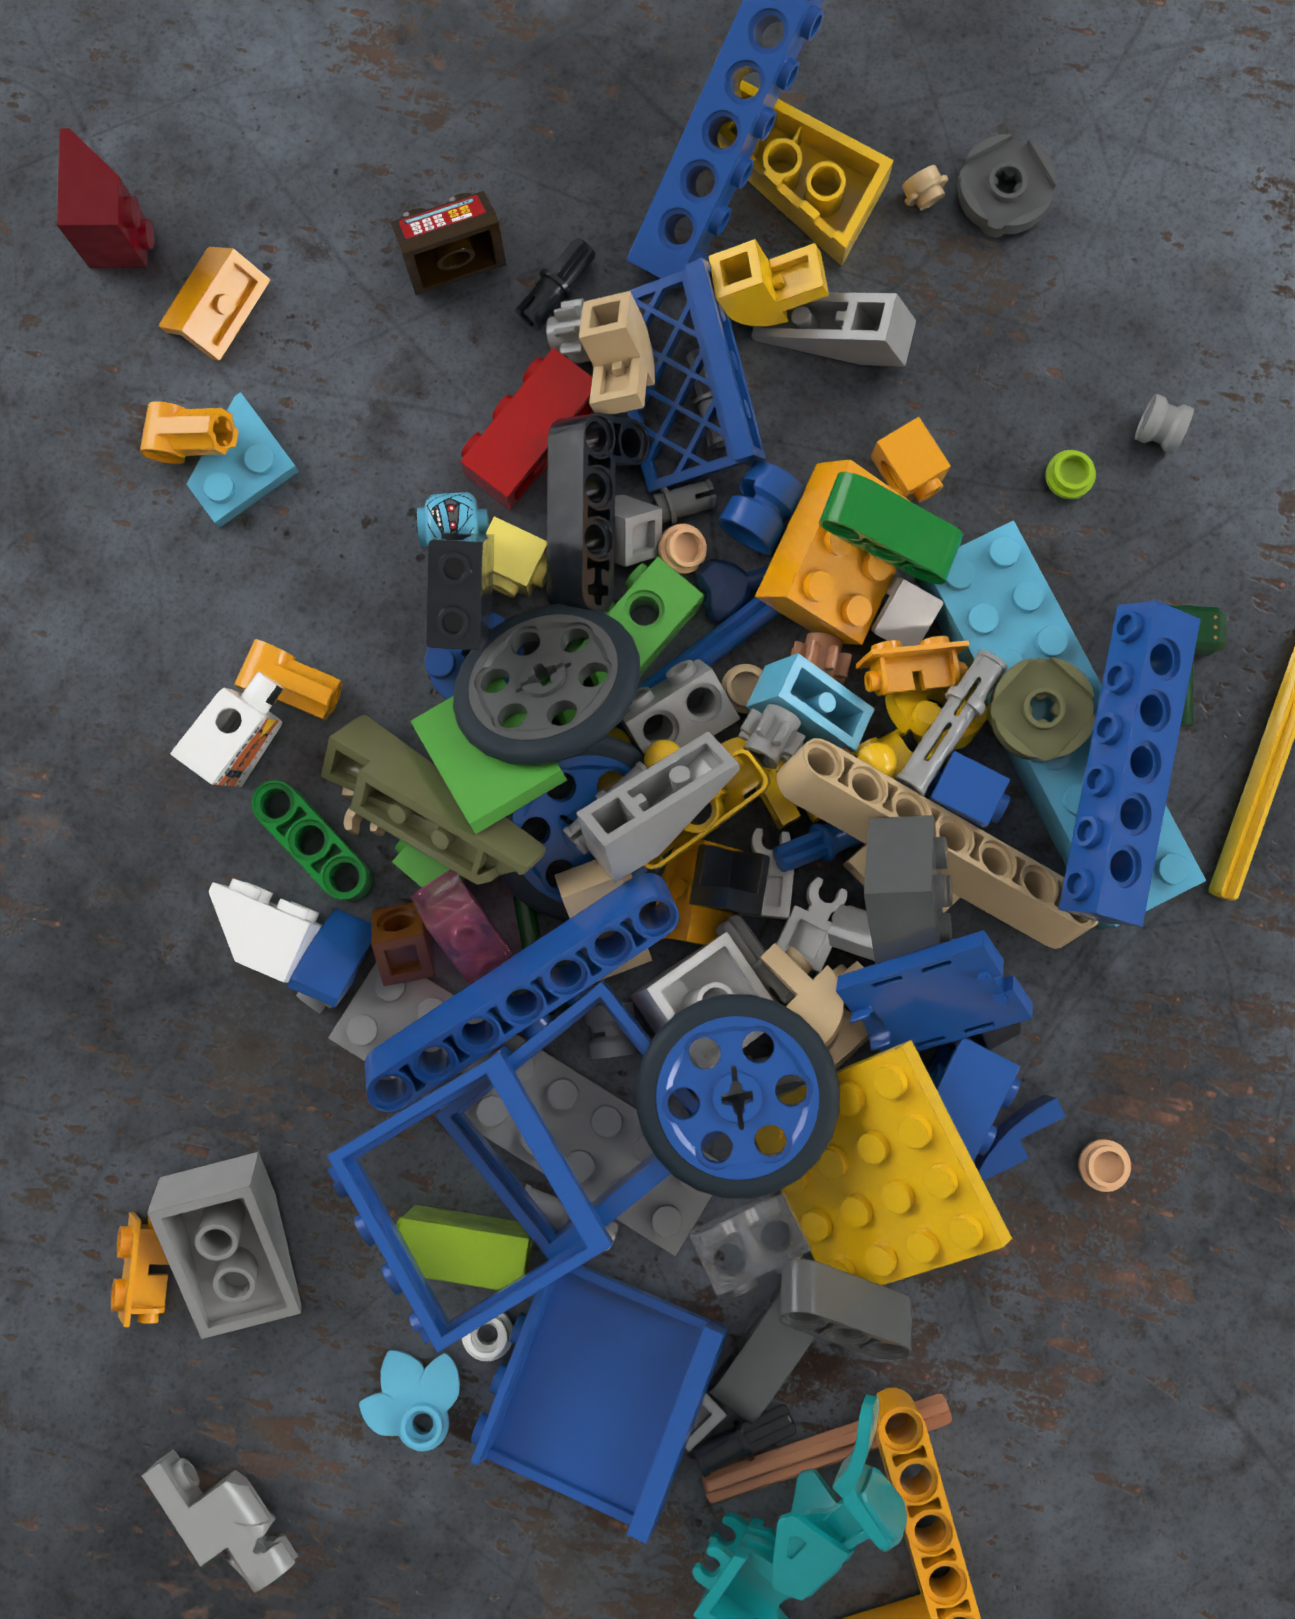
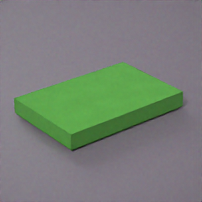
[410,678,567,834]

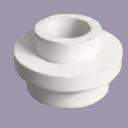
[462,1313,513,1361]

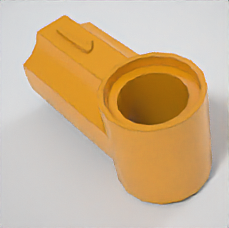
[139,401,239,464]
[234,639,344,721]

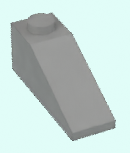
[751,292,916,367]
[576,731,740,883]

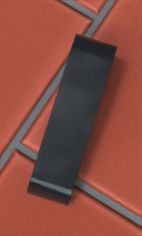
[547,413,650,612]

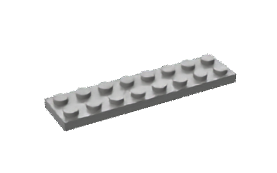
[328,962,720,1257]

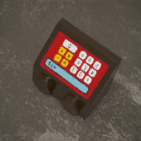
[391,191,507,295]

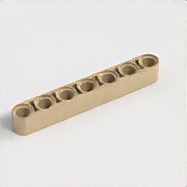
[776,739,1099,949]

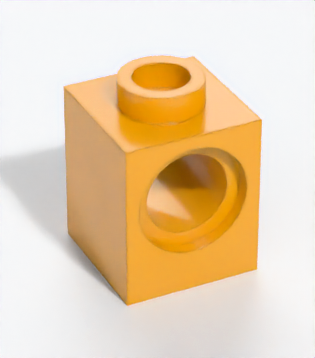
[870,417,951,503]

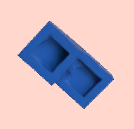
[287,908,373,1007]
[974,1095,1066,1181]

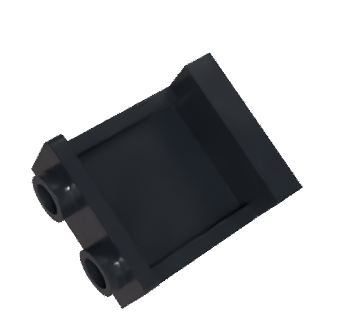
[426,532,494,650]

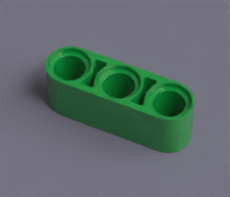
[819,472,964,584]
[251,780,374,902]

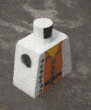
[170,671,284,787]

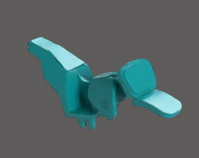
[692,1394,907,1619]

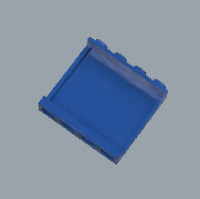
[471,1263,730,1543]

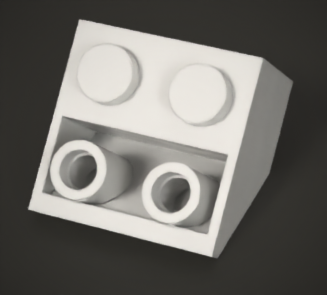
[209,878,322,982]

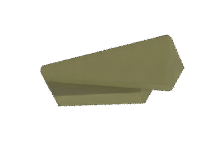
[321,715,546,885]

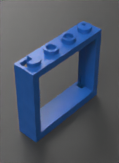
[435,979,722,1260]
[327,1052,613,1353]

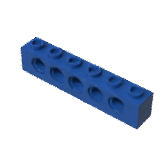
[626,0,824,288]
[1058,600,1201,927]

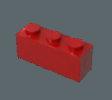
[460,348,593,511]

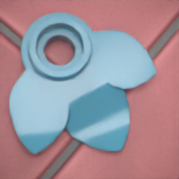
[359,1350,460,1451]

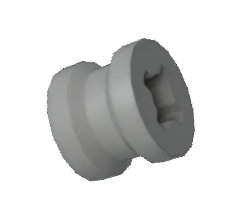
[1135,393,1194,454]

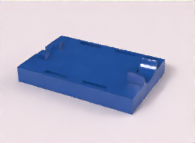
[836,930,1033,1052]

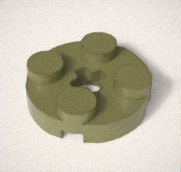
[986,657,1096,764]

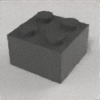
[864,815,953,964]

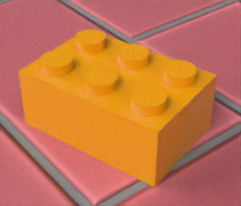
[755,459,911,645]

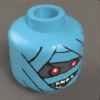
[417,492,489,548]

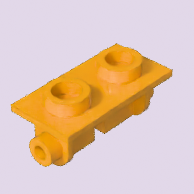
[856,636,969,696]
[111,1212,169,1327]

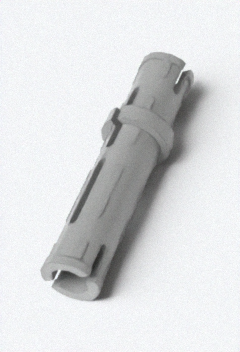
[896,650,1007,796]

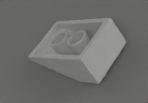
[147,1152,302,1339]

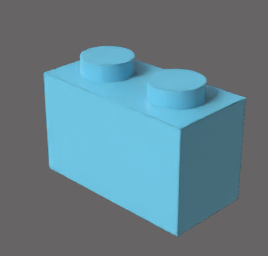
[746,653,874,752]

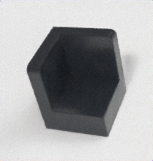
[689,844,770,916]

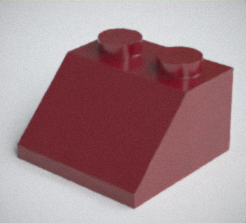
[57,128,155,268]

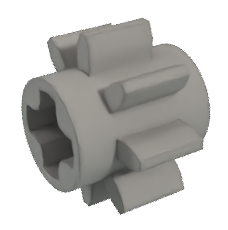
[546,298,591,364]
[738,704,805,769]

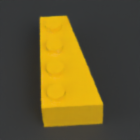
[717,80,894,266]

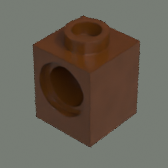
[371,900,435,986]

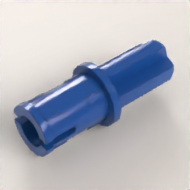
[772,823,863,872]

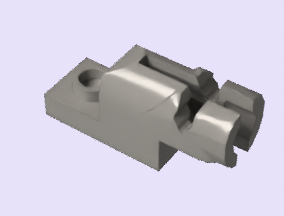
[142,1449,299,1593]

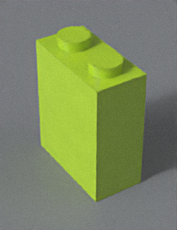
[395,1205,533,1290]

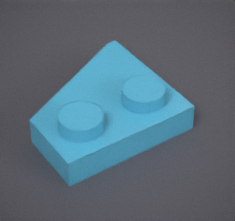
[186,392,299,528]

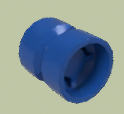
[717,460,805,555]

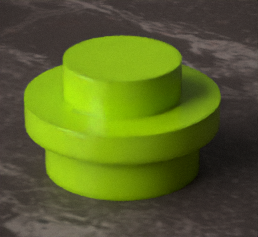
[1045,450,1096,500]

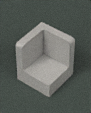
[614,495,662,567]
[871,574,944,647]

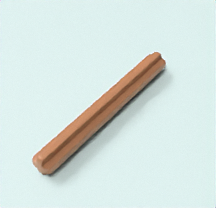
[702,1394,952,1504]

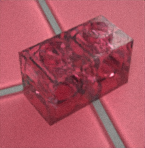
[410,869,514,985]

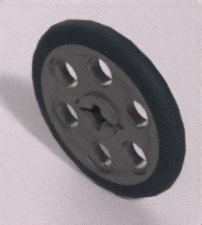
[453,603,640,765]

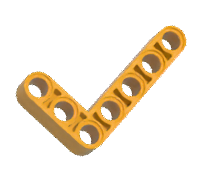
[842,1388,981,1619]

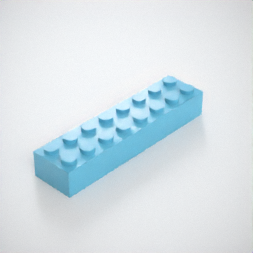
[915,520,1206,929]

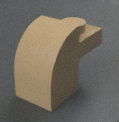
[579,291,655,415]
[760,943,845,1047]

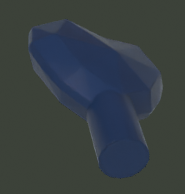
[694,559,769,622]

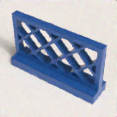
[626,258,766,493]

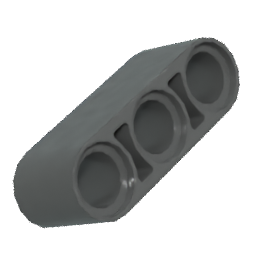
[779,1260,912,1360]
[707,1281,815,1424]

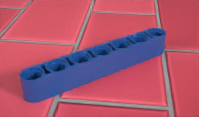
[365,873,679,1113]

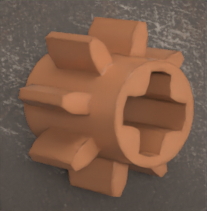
[791,632,852,684]

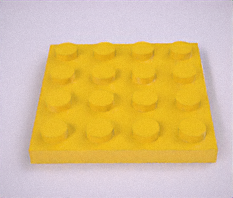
[754,1040,1012,1286]

